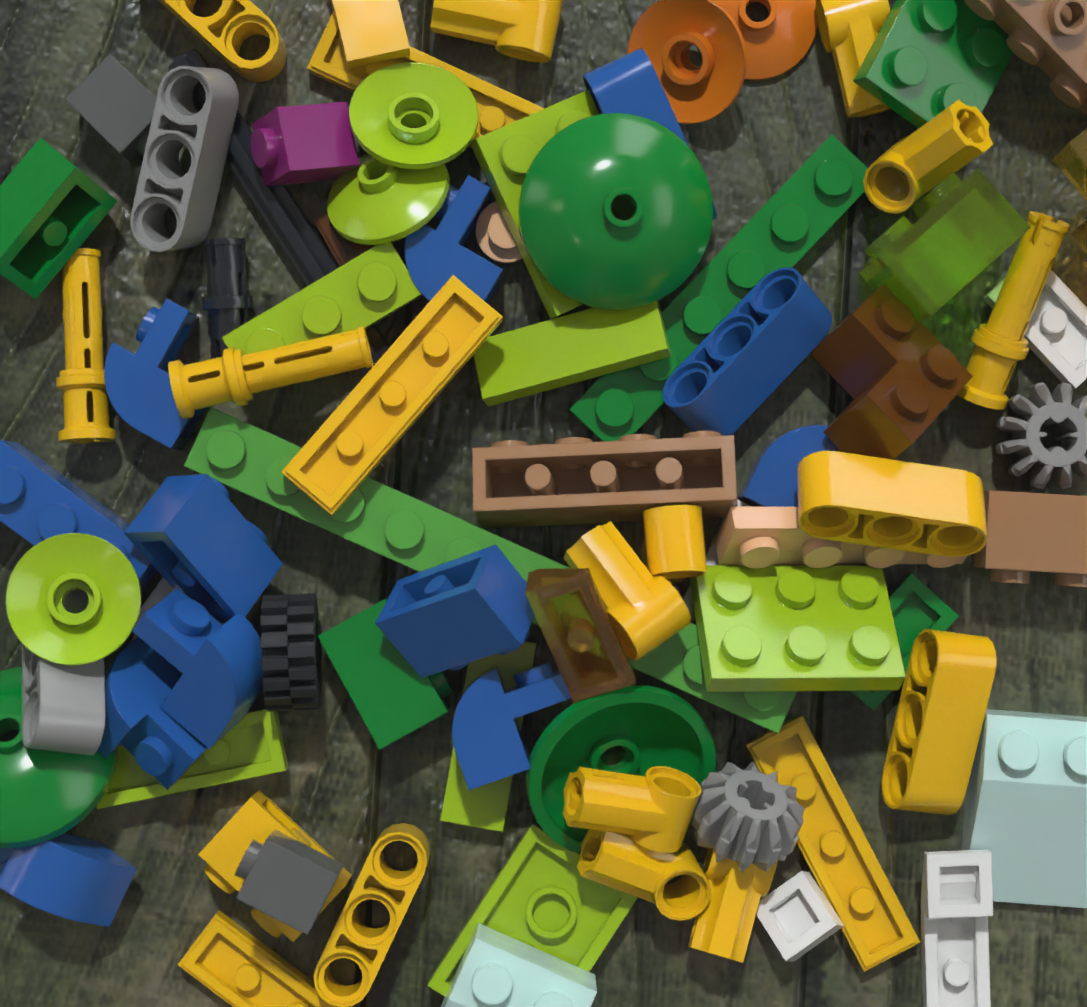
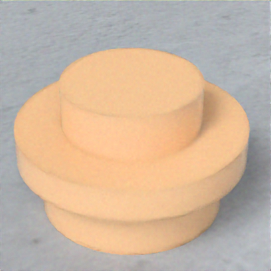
[476,201,523,264]

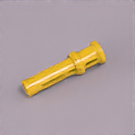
[957,211,1070,410]
[56,248,116,444]
[168,326,373,419]

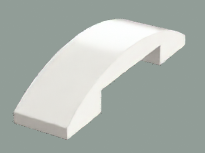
[921,849,993,1007]

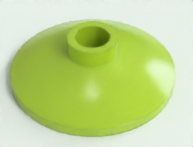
[349,62,478,169]
[327,153,450,245]
[6,533,141,666]

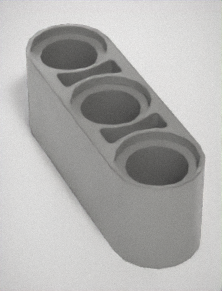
[130,66,239,252]
[22,590,105,756]

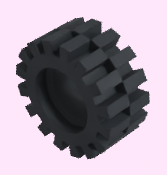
[261,593,321,712]

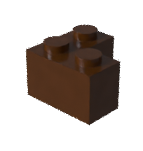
[810,283,973,460]

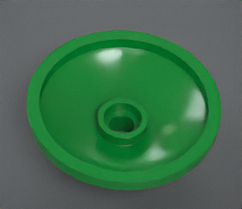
[518,113,713,310]
[0,667,118,848]
[526,685,716,854]

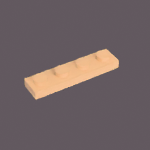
[715,506,967,568]

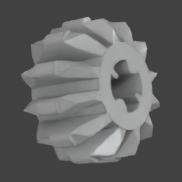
[996,382,1087,489]
[690,761,805,873]

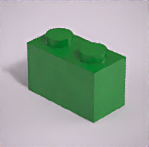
[0,137,117,300]
[318,598,454,750]

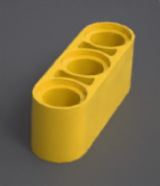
[158,0,287,83]
[797,451,988,557]
[881,629,997,815]
[313,823,431,1007]

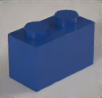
[124,474,283,621]
[375,544,541,678]

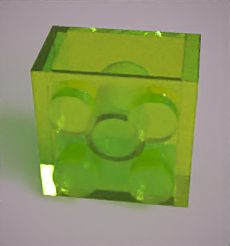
[859,168,1031,322]

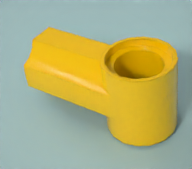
[430,0,564,63]
[815,0,891,118]
[863,100,993,214]
[641,505,707,583]
[564,521,691,661]
[563,766,702,853]
[577,829,711,921]
[688,848,778,963]

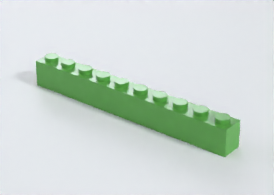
[184,407,797,733]

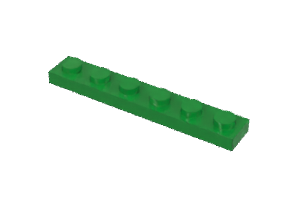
[569,134,868,442]

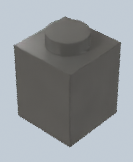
[65,53,156,164]
[235,829,344,935]

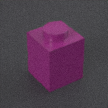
[251,102,360,187]

